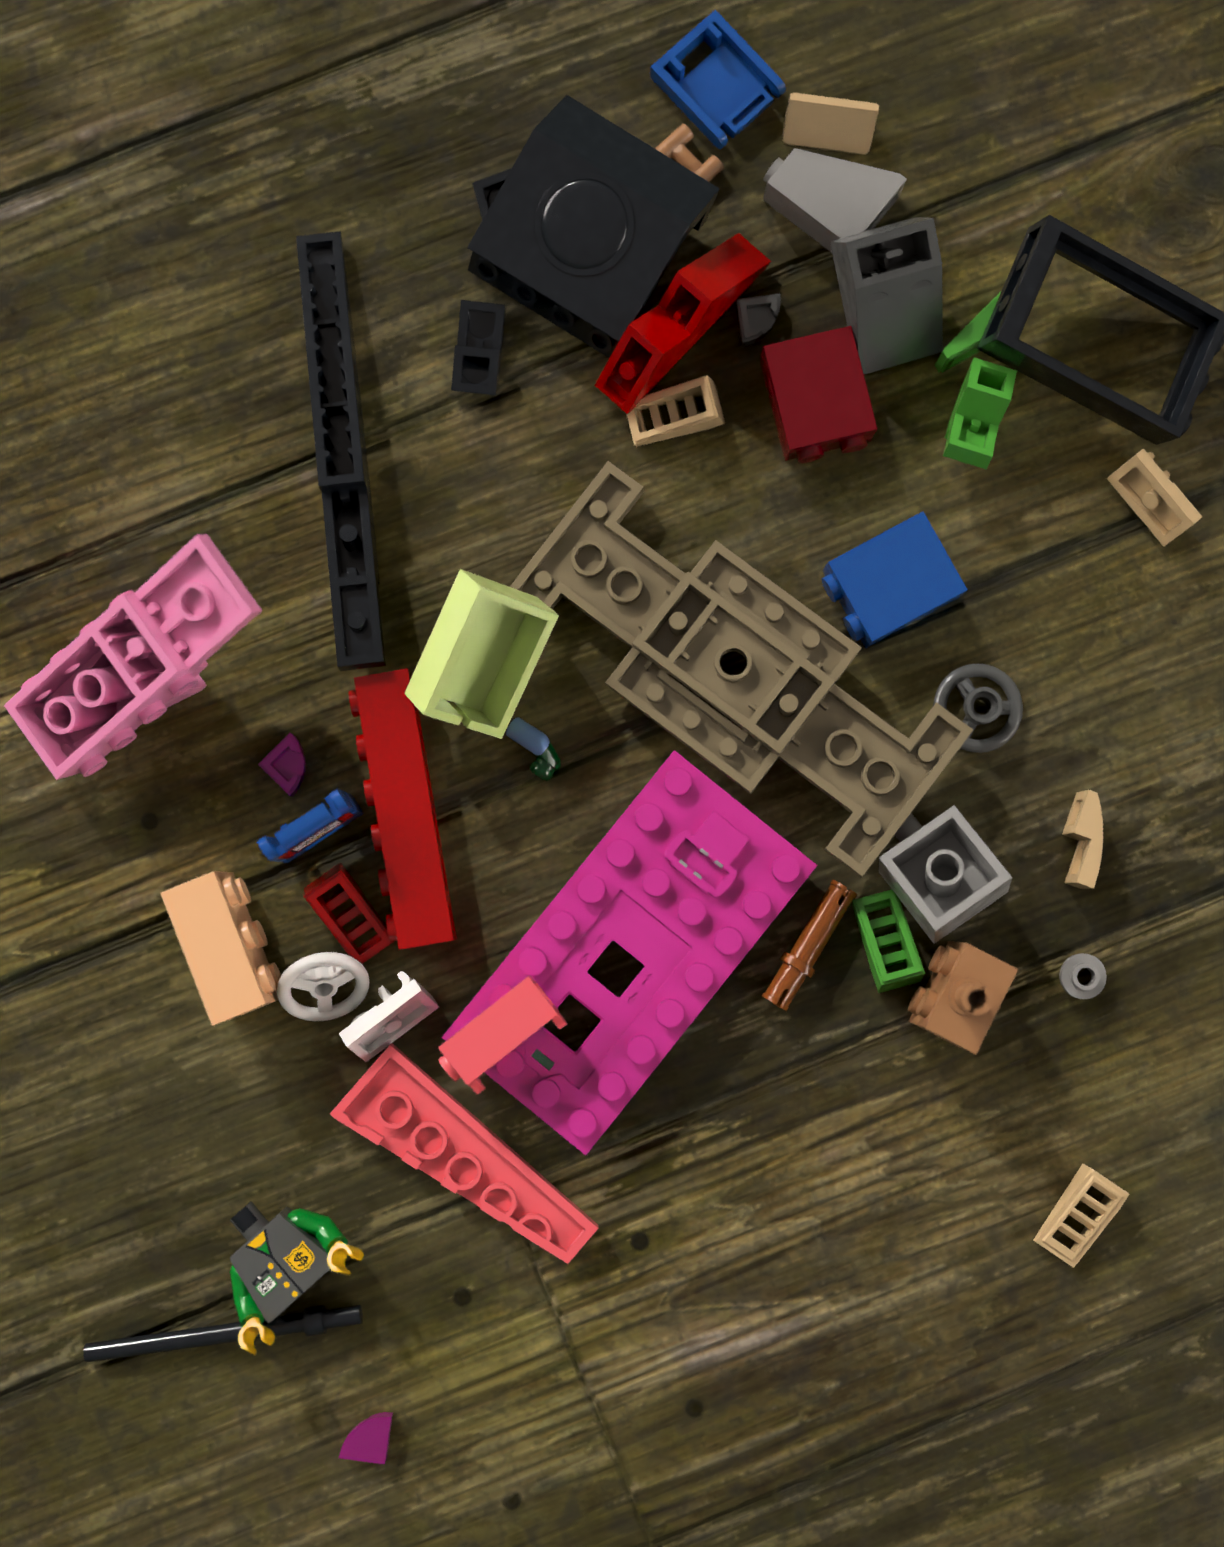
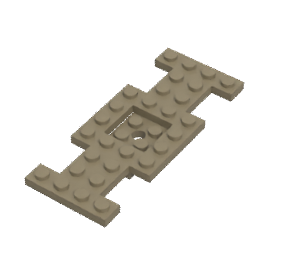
[510,461,973,878]

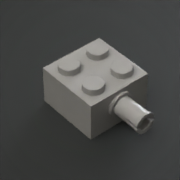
[879,805,1012,944]

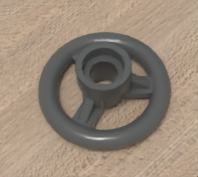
[933,664,1023,753]

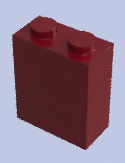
[760,326,877,463]

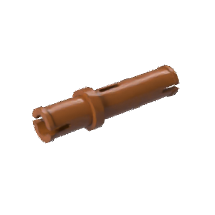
[762,880,857,1012]

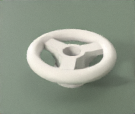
[277,952,370,1021]

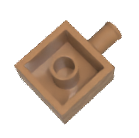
[908,941,1018,1054]

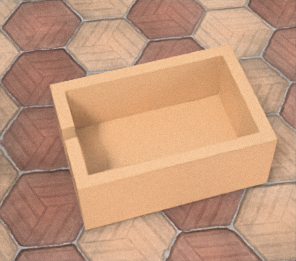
[160,871,281,1026]

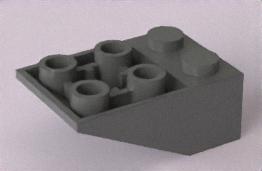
[830,217,943,375]

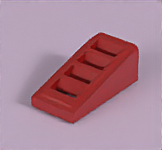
[303,863,394,964]

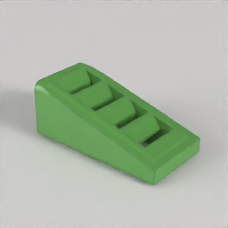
[934,292,1001,373]
[852,889,925,993]

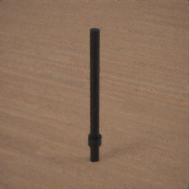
[83,1305,363,1363]

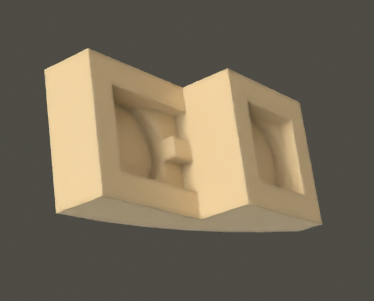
[1062,790,1103,889]

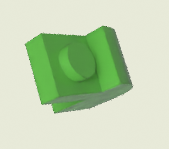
[943,357,1017,469]

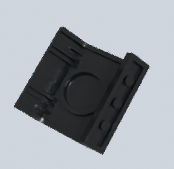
[467,95,719,358]

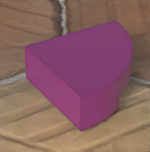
[258,732,306,797]
[339,1412,393,1465]

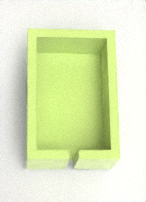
[404,569,559,739]

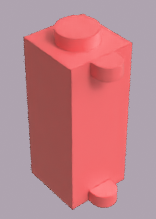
[438,974,567,1095]

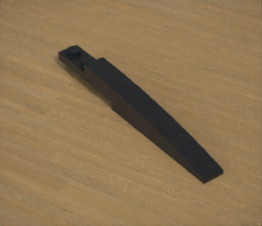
[296,231,386,671]

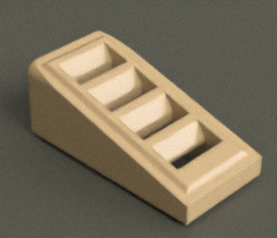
[627,375,725,447]
[1033,1163,1129,1268]

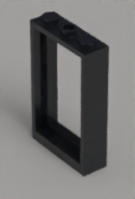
[977,215,1224,445]

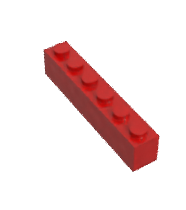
[348,668,457,950]

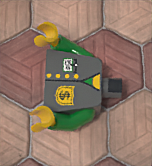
[230,1201,364,1355]

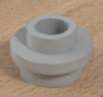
[1059,953,1107,999]

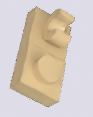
[1107,448,1202,547]

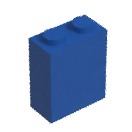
[821,511,968,648]

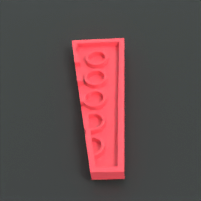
[330,1043,598,1264]

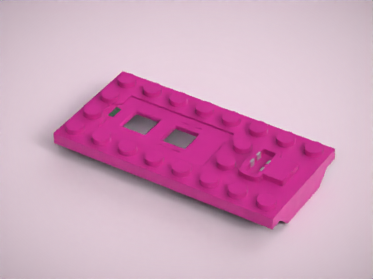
[442,750,818,1155]

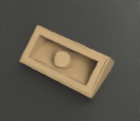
[783,92,879,155]

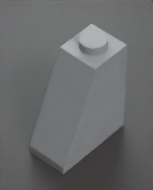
[763,148,907,253]

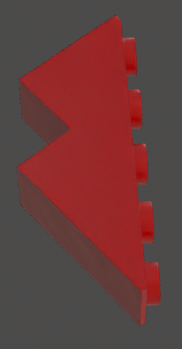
[595,233,771,414]

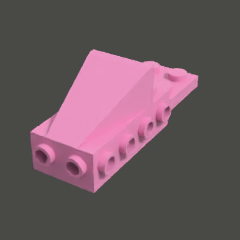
[4,534,262,780]

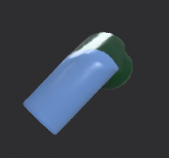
[506,717,561,781]

